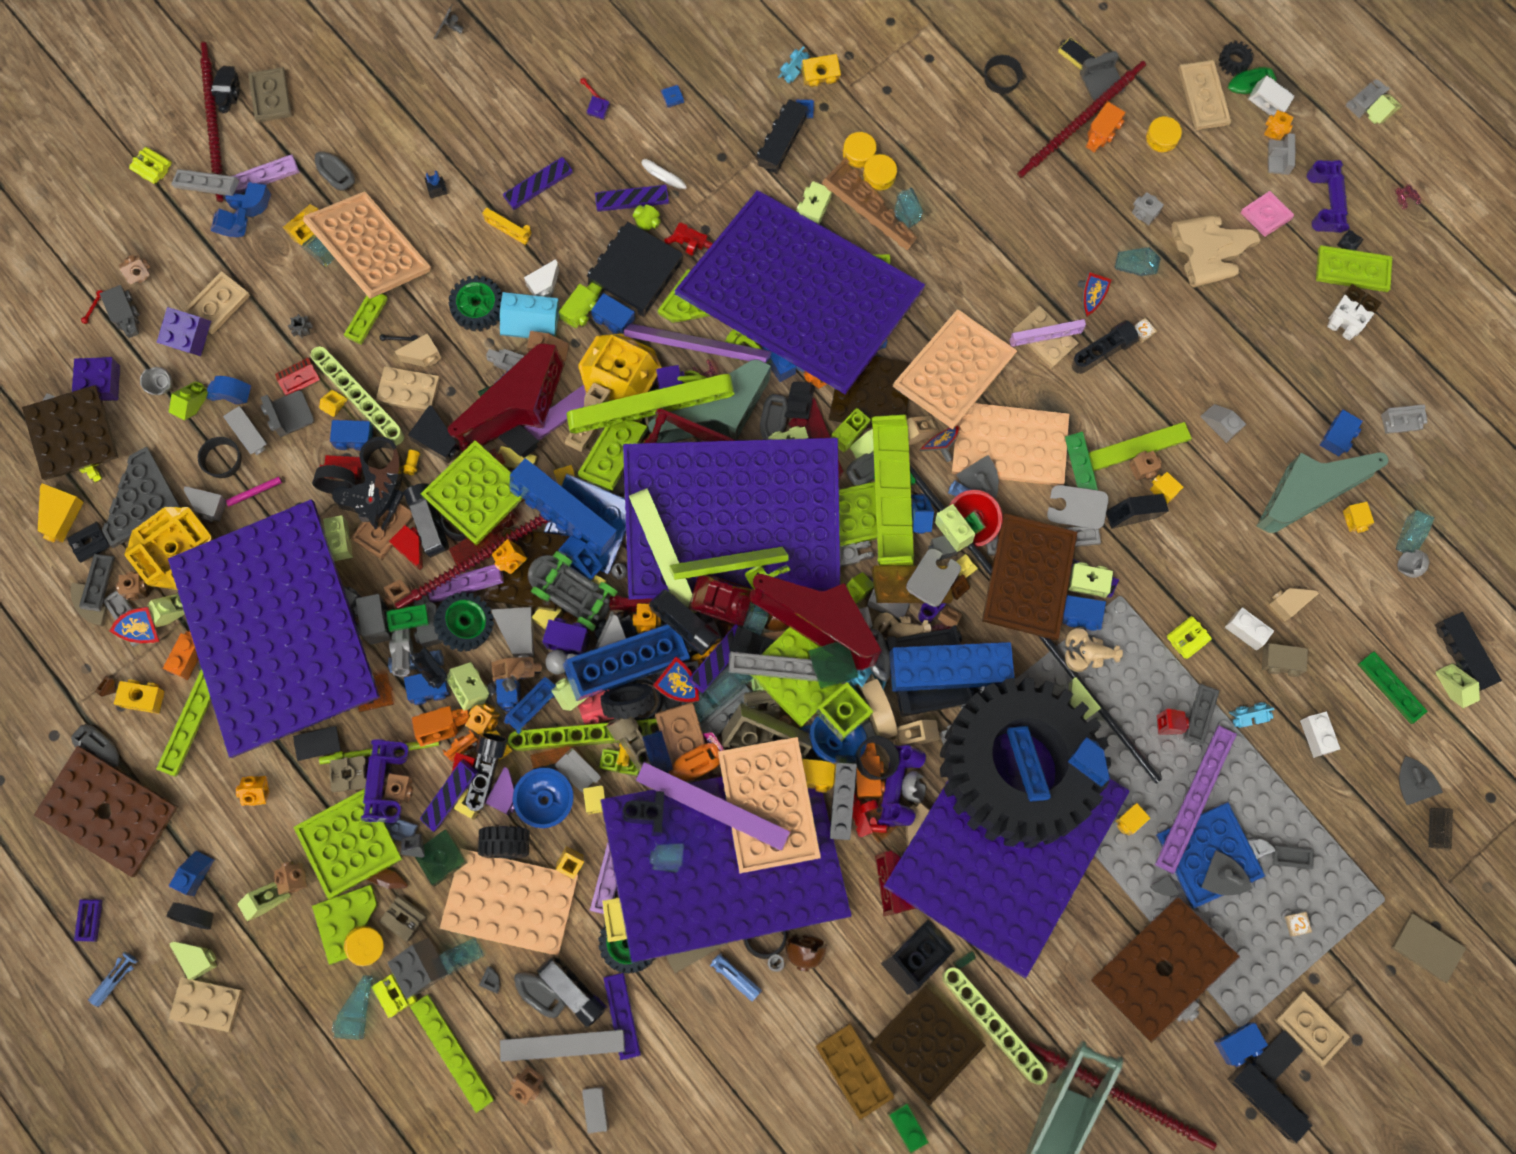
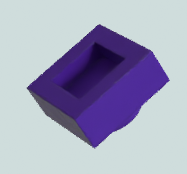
[586,96,610,120]

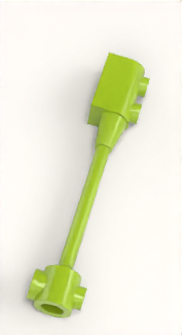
[559,205,661,328]

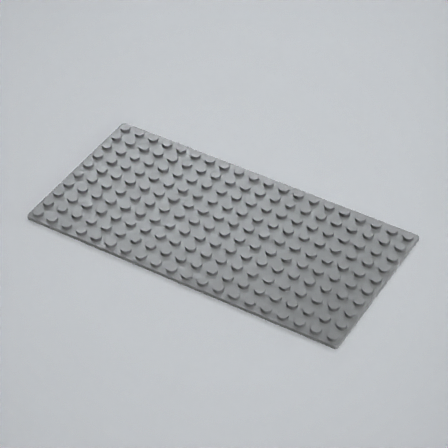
[1015,596,1385,1027]

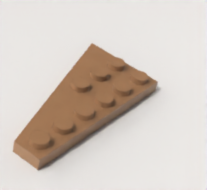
[822,157,917,251]

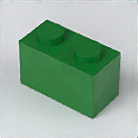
[887,1102,929,1153]

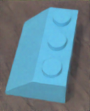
[500,292,560,338]

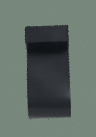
[621,791,664,836]

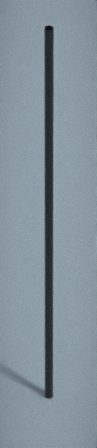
[910,464,1162,784]

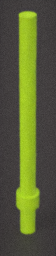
[319,741,440,765]

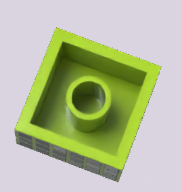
[816,682,874,742]

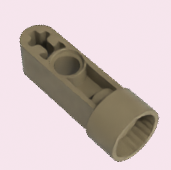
[606,717,664,772]

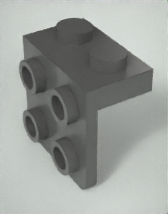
[1080,51,1125,102]
[260,390,314,437]

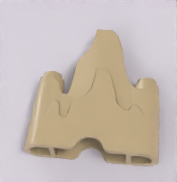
[1172,215,1260,287]

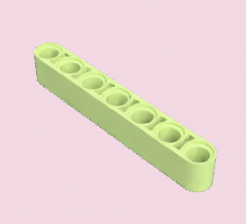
[311,347,404,445]
[629,488,696,613]
[942,968,1048,1084]

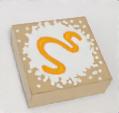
[1134,318,1157,344]
[1285,912,1312,937]

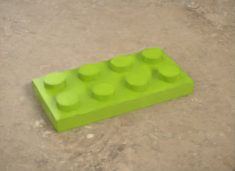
[1316,245,1393,292]
[578,420,648,491]

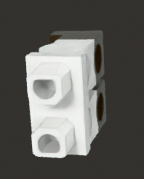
[1327,284,1382,340]

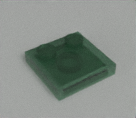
[808,642,859,689]
[415,829,468,887]

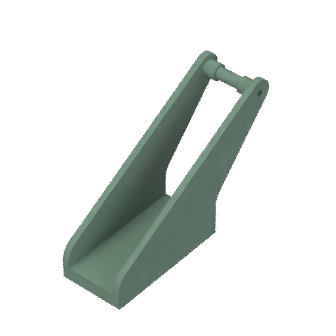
[648,360,771,443]
[1256,452,1389,533]
[1025,1041,1123,1154]

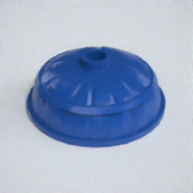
[810,716,867,764]
[513,768,574,828]

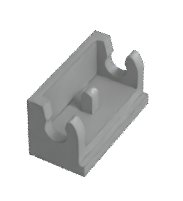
[1345,79,1390,118]
[1381,405,1427,434]

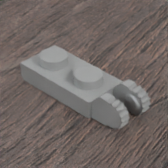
[840,541,874,567]

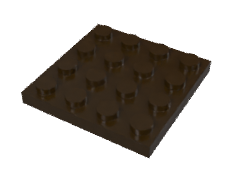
[829,356,911,429]
[22,385,119,480]
[484,527,570,612]
[869,985,986,1107]

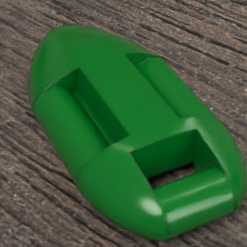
[1228,67,1277,94]

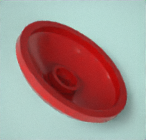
[949,490,1003,547]

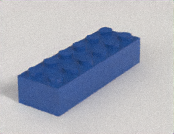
[509,458,617,559]
[562,625,690,701]
[889,642,1015,691]

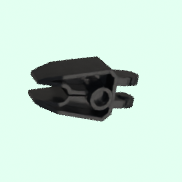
[211,66,240,114]

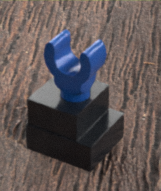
[424,171,448,199]

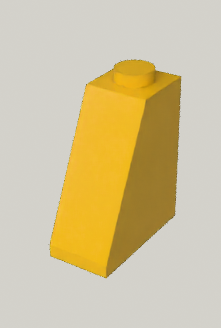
[38,483,84,543]

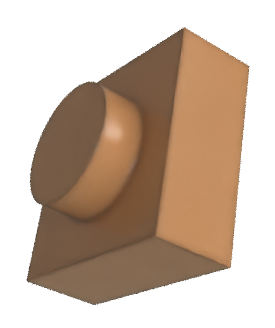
[938,605,963,627]

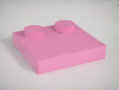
[1241,191,1294,237]

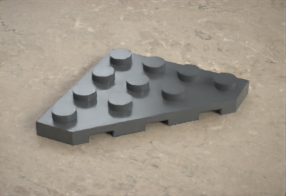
[102,447,181,548]

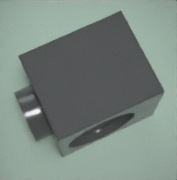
[928,535,959,561]

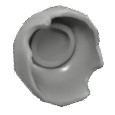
[140,367,173,395]
[1397,549,1430,578]
[902,771,926,803]

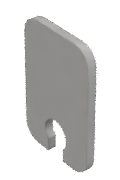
[1047,485,1108,529]
[906,549,961,607]

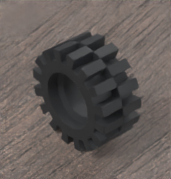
[1218,41,1254,76]

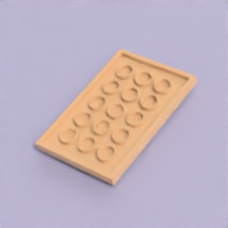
[303,191,431,299]
[893,309,1017,429]
[951,403,1069,486]
[718,737,820,873]
[440,849,579,956]

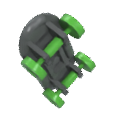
[528,551,618,632]

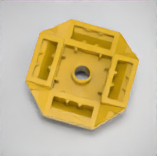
[578,333,662,401]
[124,507,214,590]

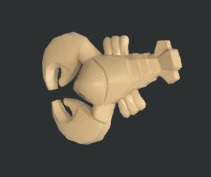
[873,612,932,640]
[1065,628,1123,672]

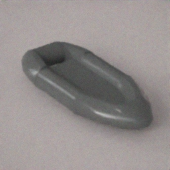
[315,151,355,191]
[760,394,788,440]
[846,452,874,485]
[870,628,891,681]
[71,724,119,767]
[514,972,566,1018]

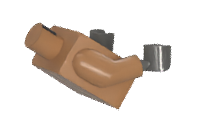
[487,657,542,696]

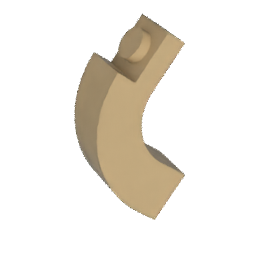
[565,383,610,452]
[855,674,898,739]

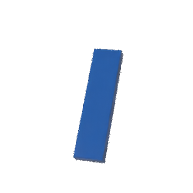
[1007,726,1051,801]

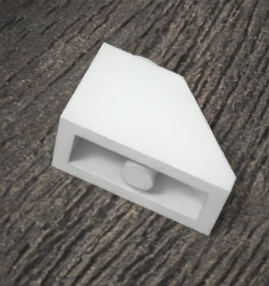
[524,259,559,297]

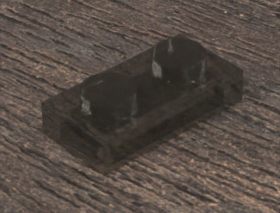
[1428,808,1453,849]

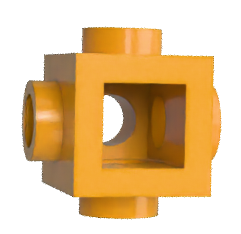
[1264,110,1294,141]
[492,539,527,574]
[633,604,661,633]
[465,703,500,735]
[236,776,270,806]

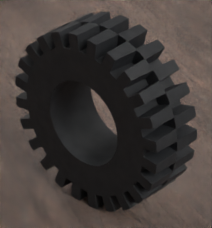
[940,677,1111,848]

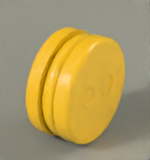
[1146,116,1182,152]
[843,132,877,168]
[863,154,897,191]
[344,926,384,966]

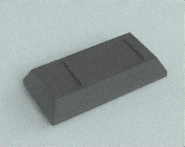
[1273,845,1314,869]

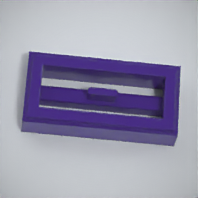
[74,899,103,942]

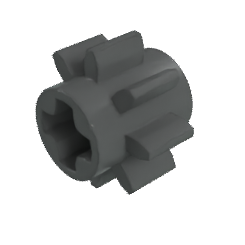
[288,314,313,339]

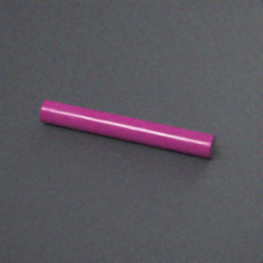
[226,476,282,507]

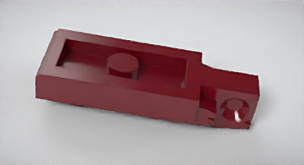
[609,595,653,613]

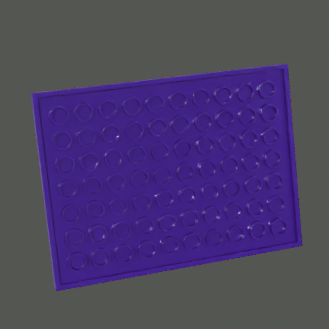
[675,190,925,394]
[623,438,840,599]
[168,499,380,758]
[883,733,1130,979]
[600,777,852,963]

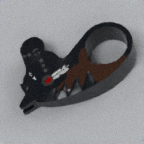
[332,437,403,530]

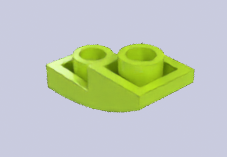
[599,749,644,776]

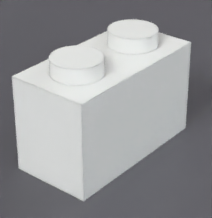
[1248,76,1294,116]
[1225,607,1274,650]
[1300,711,1340,758]

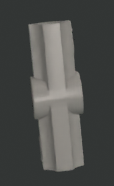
[389,628,413,677]

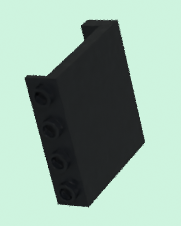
[587,221,683,318]
[885,625,975,717]

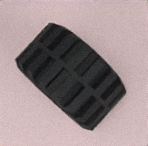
[478,826,530,859]

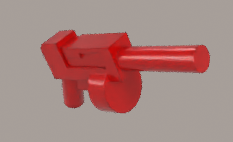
[664,223,713,256]
[852,791,888,837]

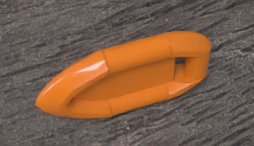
[669,743,720,781]

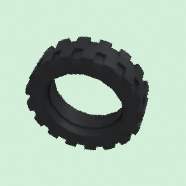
[600,683,655,719]

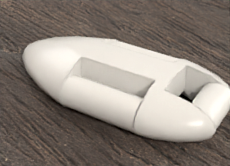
[642,159,687,189]

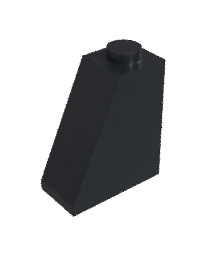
[408,405,459,464]
[1106,494,1169,529]

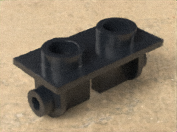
[410,647,448,689]

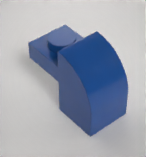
[225,182,271,217]
[210,208,248,237]
[207,376,251,405]

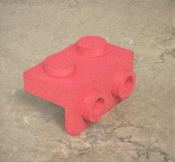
[578,690,614,725]

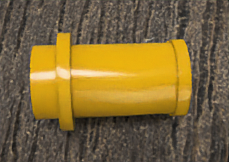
[402,450,420,475]
[616,741,632,767]

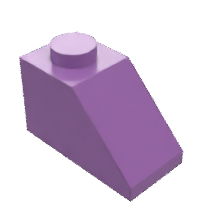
[485,767,515,816]

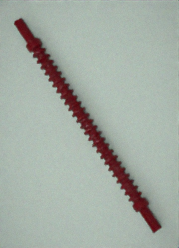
[200,42,224,202]
[1017,60,1147,178]
[394,514,550,609]
[1026,1041,1217,1151]

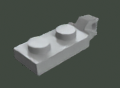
[486,349,524,371]

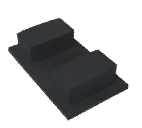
[784,382,815,419]
[498,425,539,458]
[731,626,775,655]
[293,726,341,761]
[1253,1030,1304,1081]

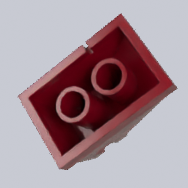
[688,574,753,627]
[875,851,917,916]

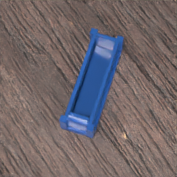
[504,677,556,734]

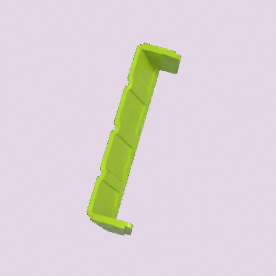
[872,415,914,566]

